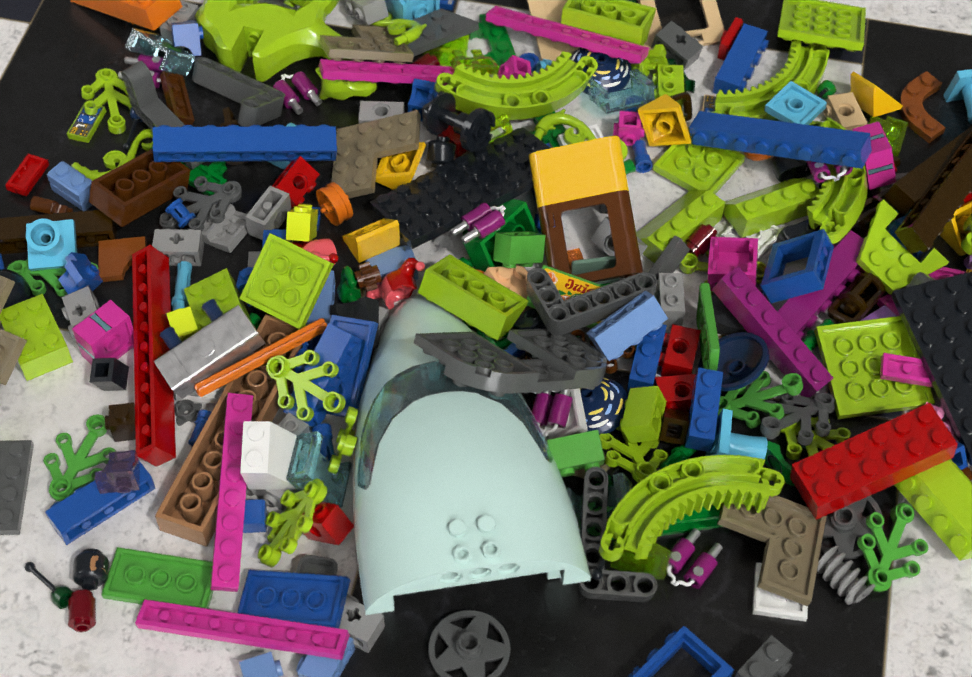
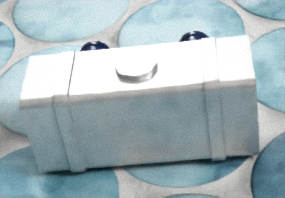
[154,299,265,399]

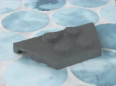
[406,8,479,56]

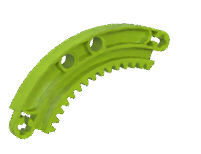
[712,40,829,121]
[434,51,598,120]
[806,117,868,244]
[599,455,784,561]

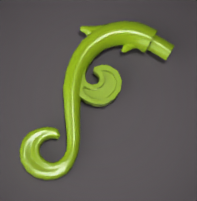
[370,12,427,46]
[534,109,628,160]
[71,129,153,181]

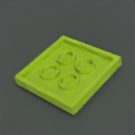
[653,127,746,194]
[239,233,334,329]

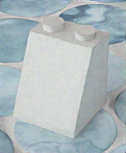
[241,421,303,490]

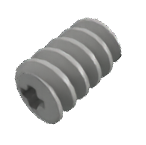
[817,546,875,605]

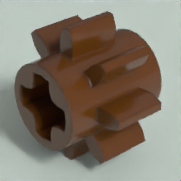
[354,262,382,292]

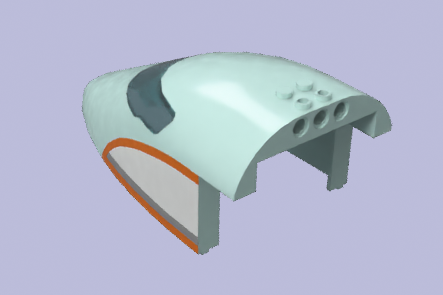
[353,295,591,615]

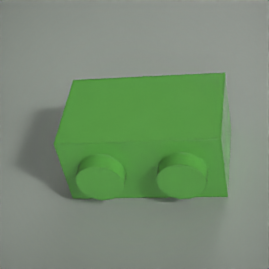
[493,231,546,268]
[547,430,605,477]

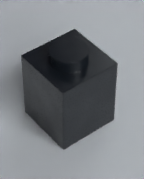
[89,358,129,391]

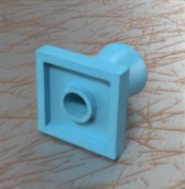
[944,69,972,124]
[764,81,827,125]
[26,219,77,271]
[705,408,768,459]

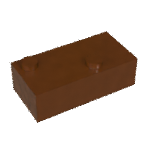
[89,149,190,227]

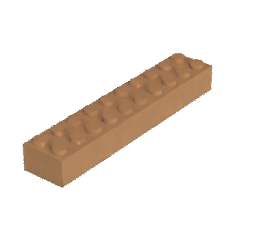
[155,314,303,547]

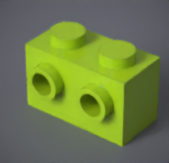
[652,64,684,109]
[620,386,667,443]

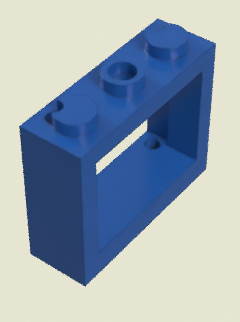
[760,229,834,304]
[628,626,734,677]

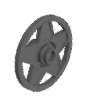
[807,496,883,559]
[429,610,510,677]

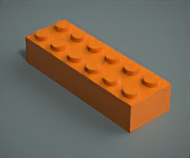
[70,0,183,31]

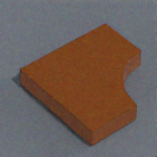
[98,236,146,282]

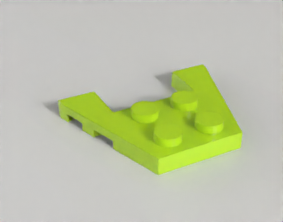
[856,199,949,295]

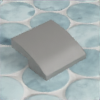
[194,202,248,253]

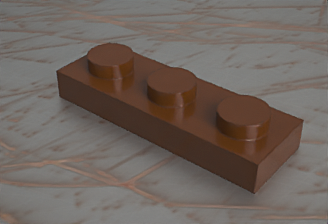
[160,70,195,126]

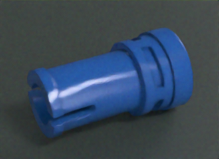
[632,140,653,173]
[188,410,212,447]
[312,423,336,463]

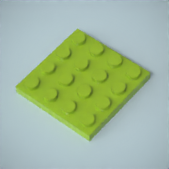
[777,0,866,52]
[814,316,935,419]

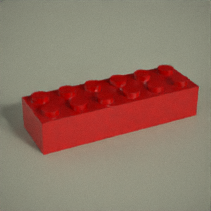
[790,403,958,520]

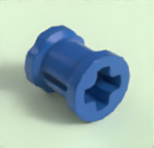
[165,198,196,229]

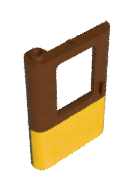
[529,136,643,283]

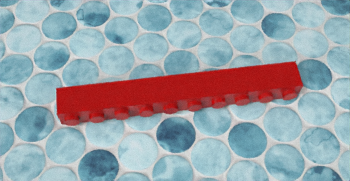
[132,245,176,467]

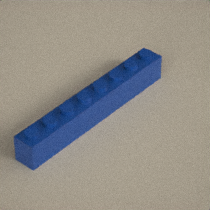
[689,111,872,169]
[153,124,337,162]

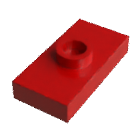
[717,17,743,61]
[5,153,49,196]

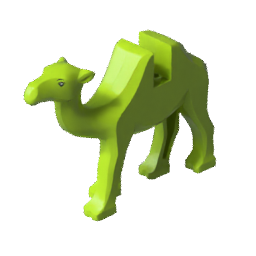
[194,0,377,101]

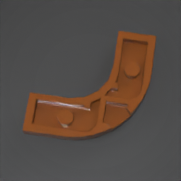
[899,71,946,143]

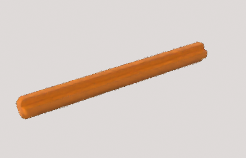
[194,318,327,397]

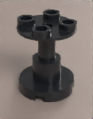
[423,91,496,153]

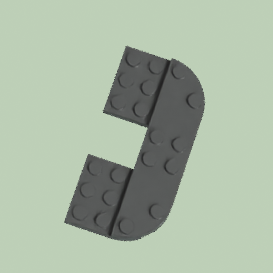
[414,329,607,397]

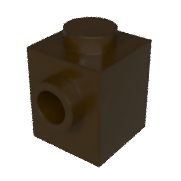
[105,402,136,442]
[659,408,689,445]

